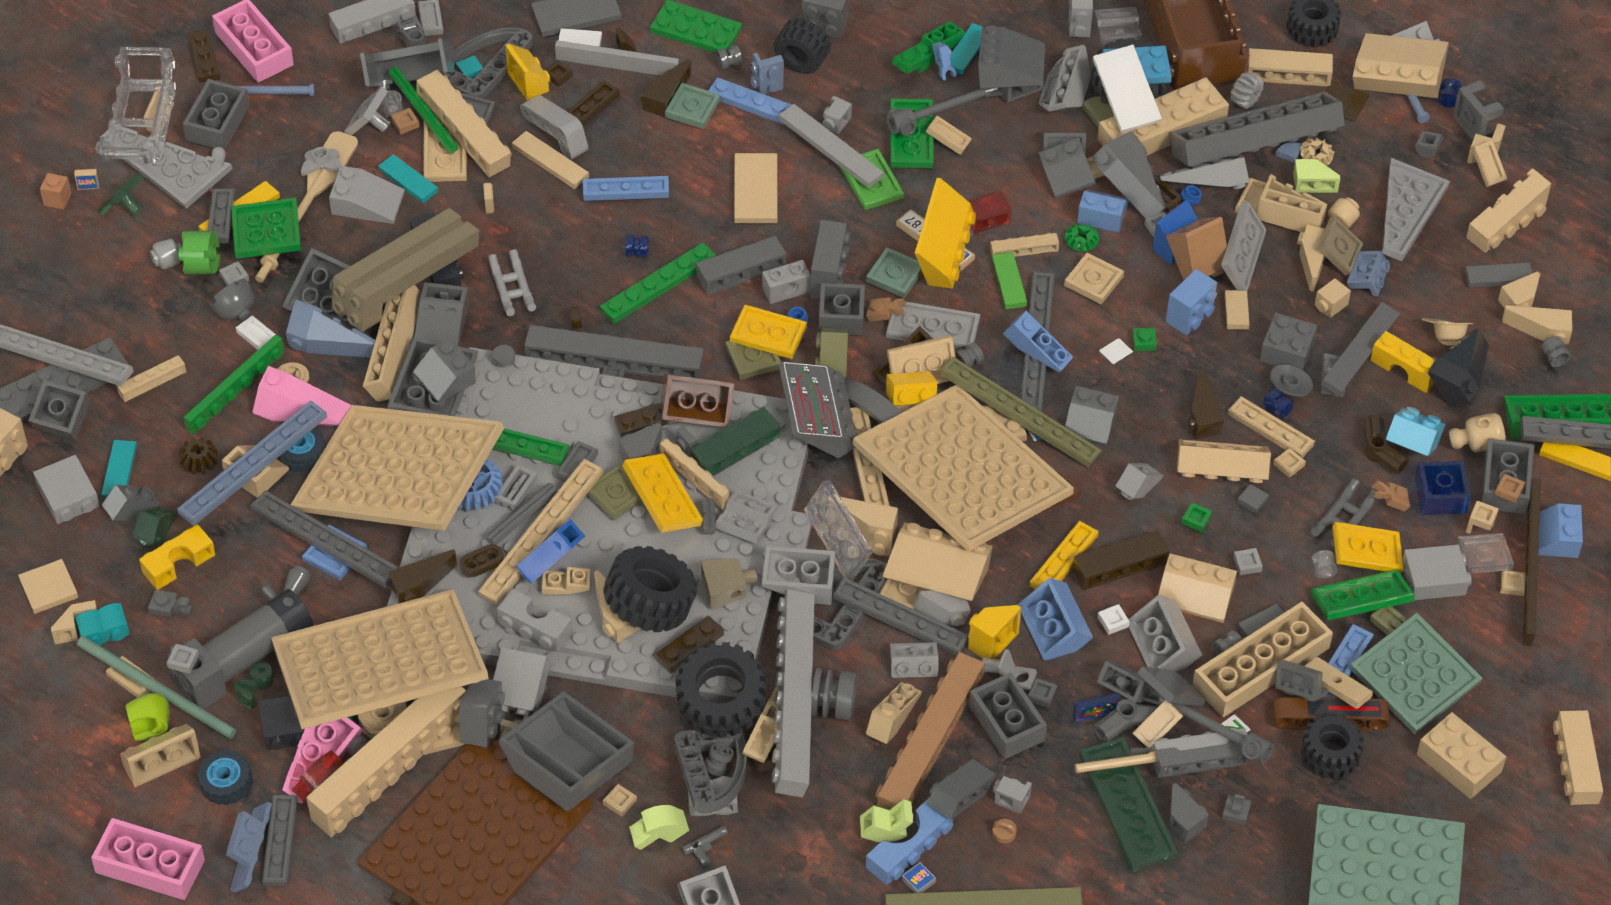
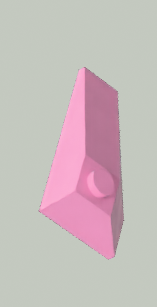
[252,366,351,426]

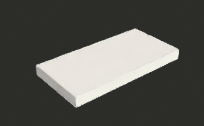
[1093,45,1162,133]

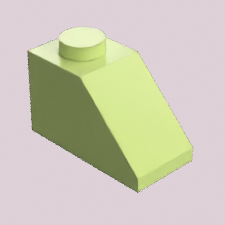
[1293,159,1340,193]

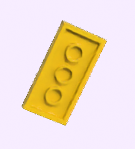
[622,454,703,533]

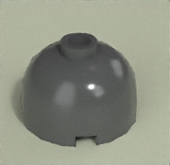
[210,279,255,321]

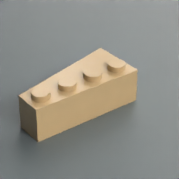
[1466,168,1551,253]

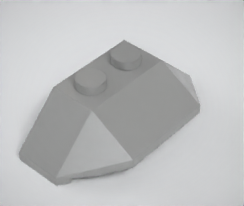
[1038,45,1091,112]

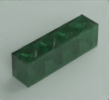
[690,406,780,477]

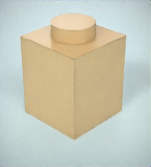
[1315,279,1351,318]

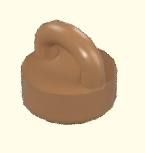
[992,819,1017,844]

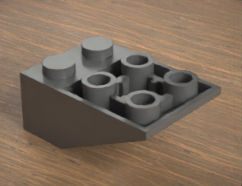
[415,282,469,346]

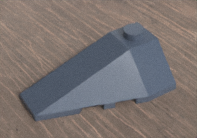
[286,300,376,358]

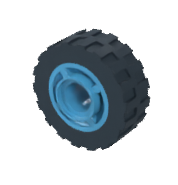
[277,426,325,472]
[197,750,253,805]

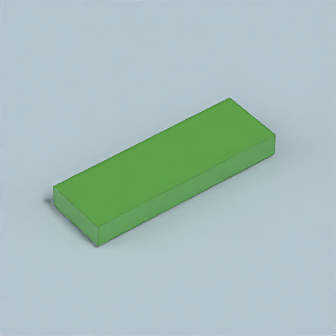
[992,252,1027,310]

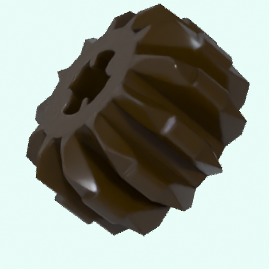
[179,437,218,475]

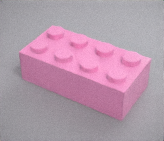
[212,0,294,83]
[91,818,205,900]

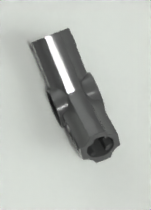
[1094,699,1159,743]

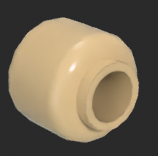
[1328,197,1360,229]

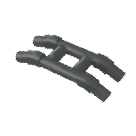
[1311,478,1377,547]

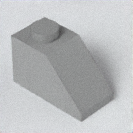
[1116,463,1164,500]
[914,590,971,626]

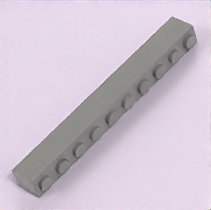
[772,589,814,798]

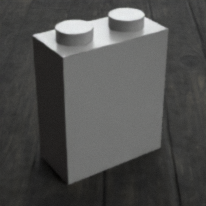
[1068,0,1093,37]
[33,455,100,524]
[1403,545,1471,600]
[493,647,551,717]

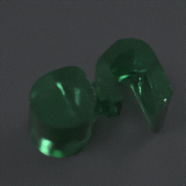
[234,662,273,709]

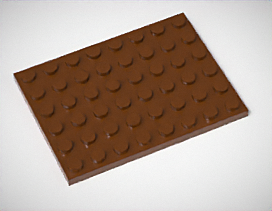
[358,739,594,905]

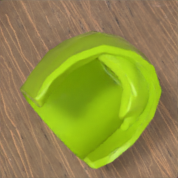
[125,693,170,741]

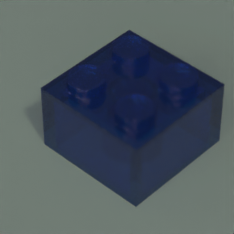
[1415,461,1471,515]

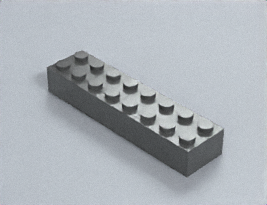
[1169,91,1345,167]

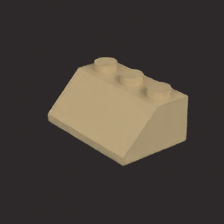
[1158,554,1237,623]
[120,724,201,787]

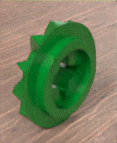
[1065,222,1099,252]

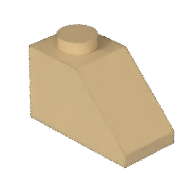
[1498,271,1540,308]

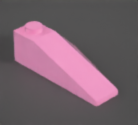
[282,717,363,805]

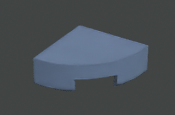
[1276,142,1302,163]

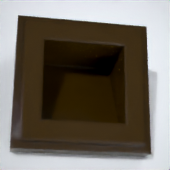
[615,27,637,52]

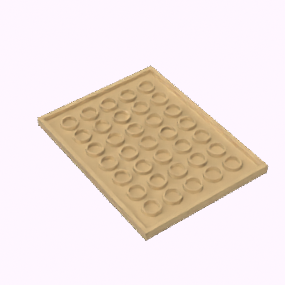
[853,385,1074,551]
[291,405,504,531]
[271,589,489,729]

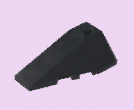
[1428,329,1489,405]

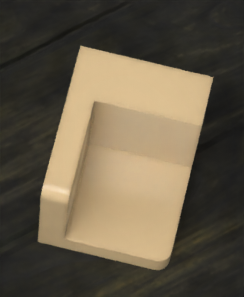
[1466,501,1499,534]

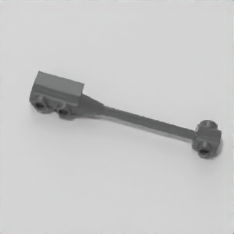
[887,85,1043,136]
[1097,660,1274,765]

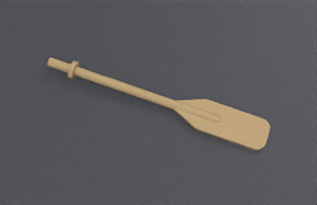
[255,131,358,283]

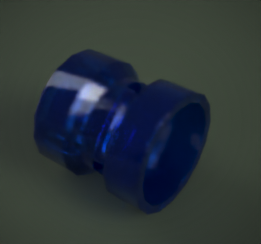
[1437,78,1462,108]
[625,235,649,258]
[1263,388,1294,419]

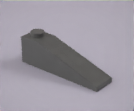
[1092,131,1166,219]

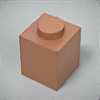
[40,173,71,210]

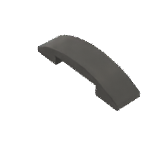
[845,378,902,424]

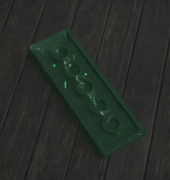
[1079,737,1178,872]

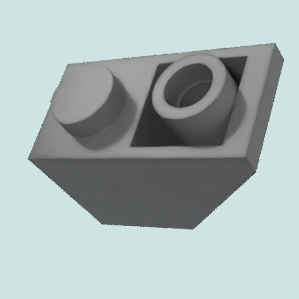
[619,423,662,460]
[102,484,160,522]
[1169,783,1209,843]

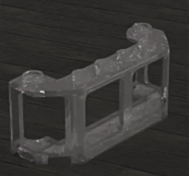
[96,47,176,164]

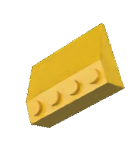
[915,178,976,289]

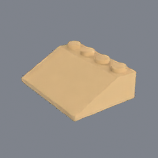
[1353,33,1449,98]
[883,523,993,601]

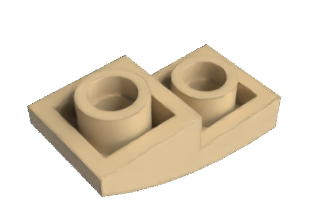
[541,567,590,595]

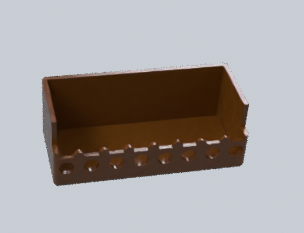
[1144,0,1250,90]

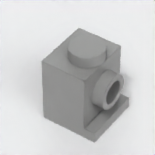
[822,96,852,134]
[993,776,1032,814]

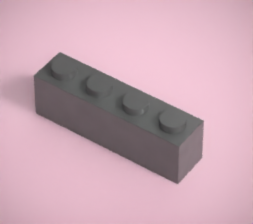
[696,236,786,295]

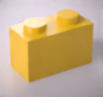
[886,371,937,405]

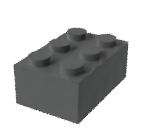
[183,79,250,150]
[811,220,850,299]
[1480,438,1534,515]
[969,673,1047,759]

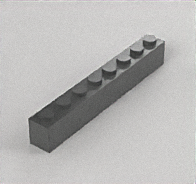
[525,325,704,378]

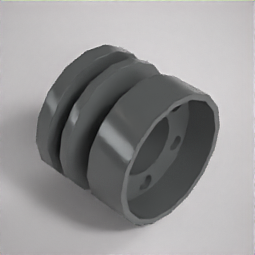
[811,667,857,721]

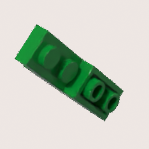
[892,21,965,74]

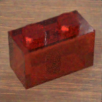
[968,191,1012,235]

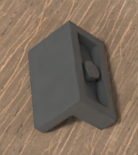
[1042,131,1086,153]

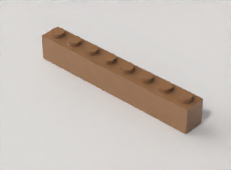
[875,652,985,810]

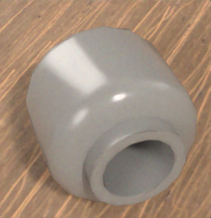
[150,238,182,270]

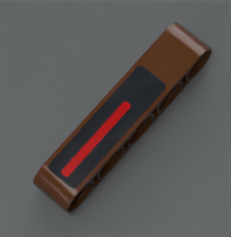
[1273,697,1390,730]

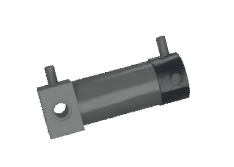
[167,585,313,709]

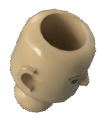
[1449,413,1506,453]

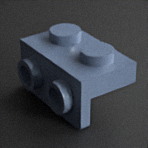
[750,53,784,94]

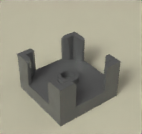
[1453,80,1504,140]

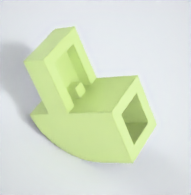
[860,799,913,842]
[629,805,689,850]

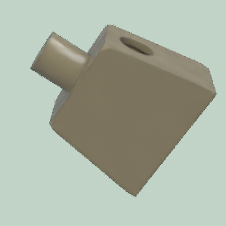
[701,558,757,609]

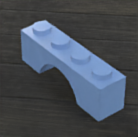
[866,797,953,885]

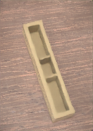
[990,233,1059,257]
[117,355,186,402]

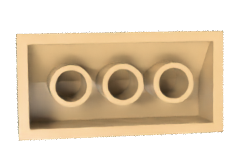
[1177,439,1271,483]

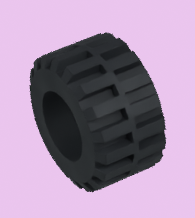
[1287,0,1341,47]
[773,18,831,74]
[1301,713,1364,779]

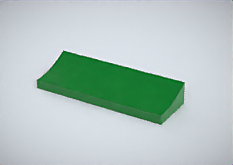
[1503,394,1611,440]

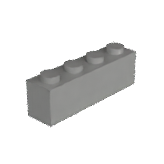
[328,0,416,44]

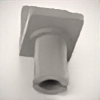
[982,649,1037,689]

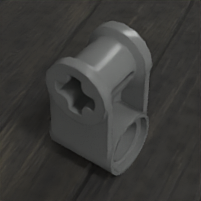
[395,16,426,47]

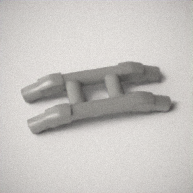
[488,249,536,316]

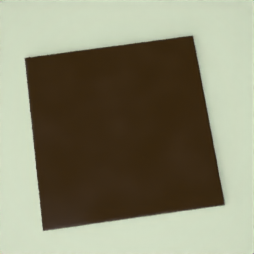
[1325,80,1370,122]

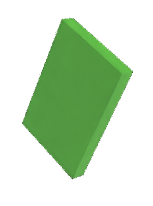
[840,149,904,210]

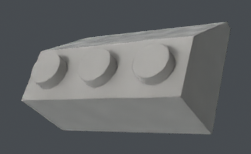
[1128,594,1202,671]

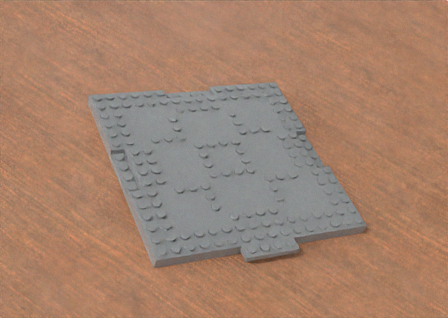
[387,347,814,703]

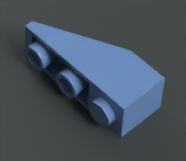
[1003,311,1073,372]

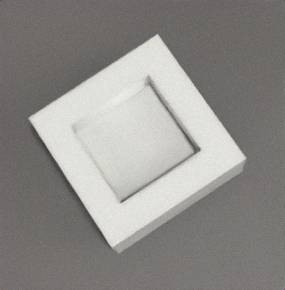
[1098,604,1130,635]

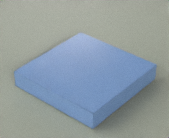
[302,525,367,581]

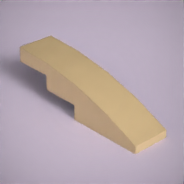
[742,686,779,763]

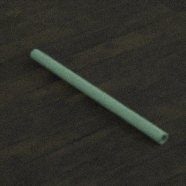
[77,636,236,739]

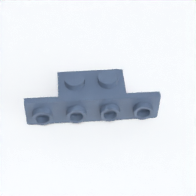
[226,802,272,893]

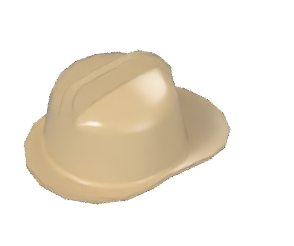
[1422,318,1473,346]

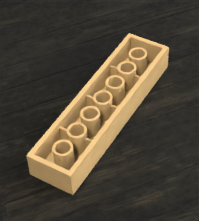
[306,686,466,837]

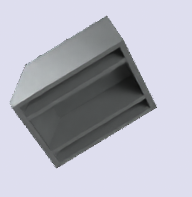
[499,691,635,811]

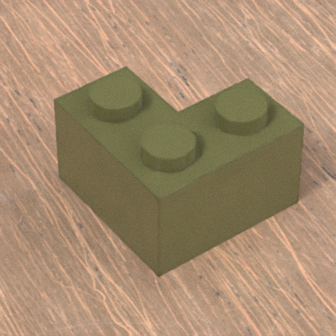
[815,327,849,377]

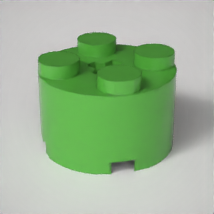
[178,231,220,275]

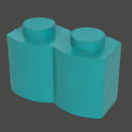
[75,603,130,645]

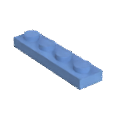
[709,77,791,124]
[583,176,669,201]
[1322,624,1374,698]

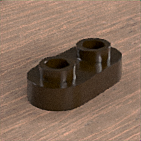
[460,544,504,577]

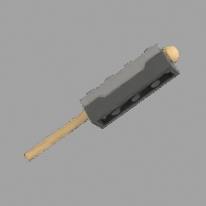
[1075,728,1251,778]

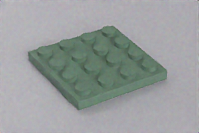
[1349,613,1483,734]

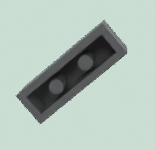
[928,759,996,820]

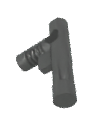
[681,825,728,867]

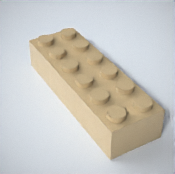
[1098,78,1229,156]
[1192,602,1333,718]

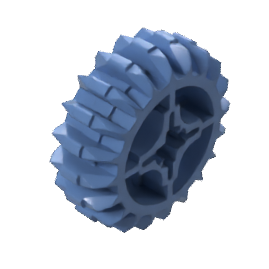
[458,459,503,512]

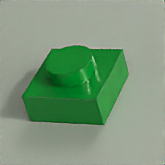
[1132,328,1157,351]
[1181,503,1212,532]

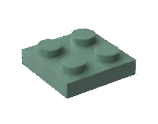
[665,83,720,129]
[866,247,922,298]

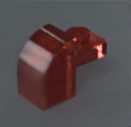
[292,750,344,806]

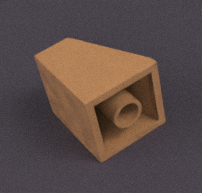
[1166,217,1227,280]

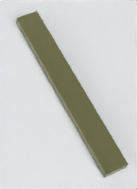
[940,357,1102,468]
[885,887,1082,905]

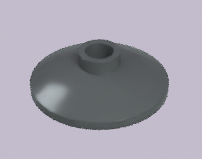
[1270,365,1313,397]

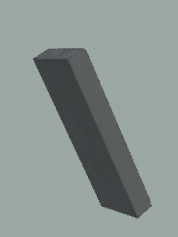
[208,189,235,243]
[1465,263,1533,288]

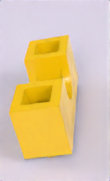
[1370,331,1435,393]
[139,524,215,590]

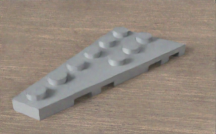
[100,124,233,209]
[1382,158,1450,261]

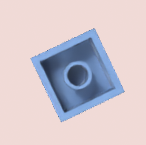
[1166,269,1217,336]

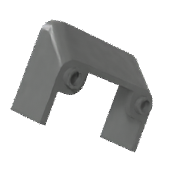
[360,38,454,90]

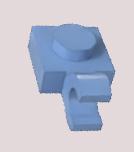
[932,42,957,80]

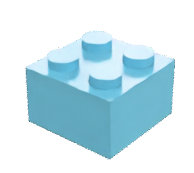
[1386,407,1445,456]

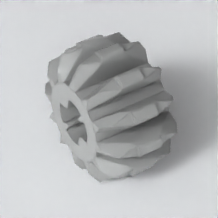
[1231,71,1264,109]

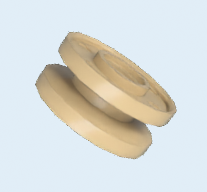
[358,702,407,740]

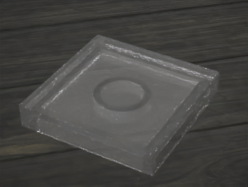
[1458,533,1514,573]

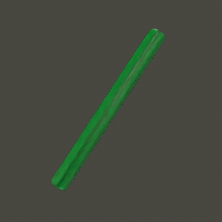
[388,66,459,154]

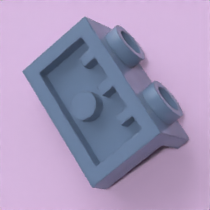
[1347,251,1390,296]

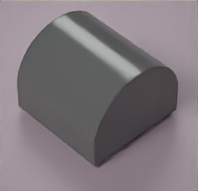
[1415,131,1443,158]

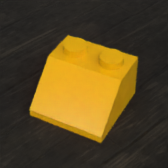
[505,44,550,100]
[968,605,1021,659]

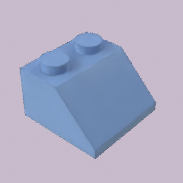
[1077,189,1129,233]
[1538,503,1583,558]

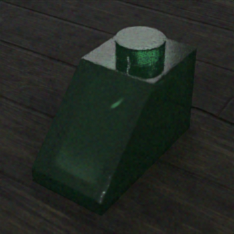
[132,506,178,546]

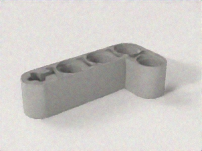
[520,95,588,160]

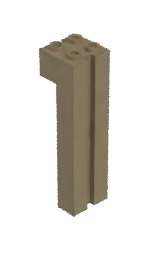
[332,208,480,332]

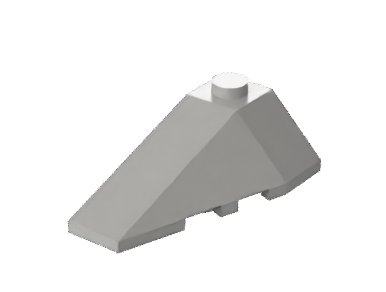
[1160,154,1249,189]

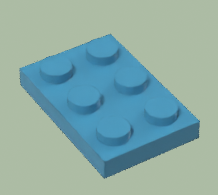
[1103,46,1172,84]

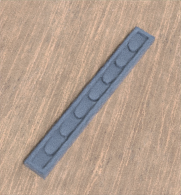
[177,400,327,526]

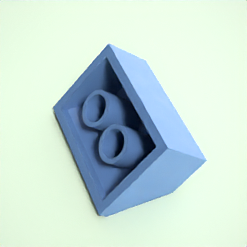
[1018,578,1093,660]

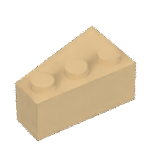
[1257,174,1327,232]

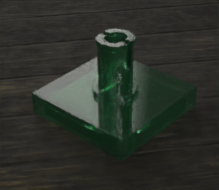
[97,171,145,217]

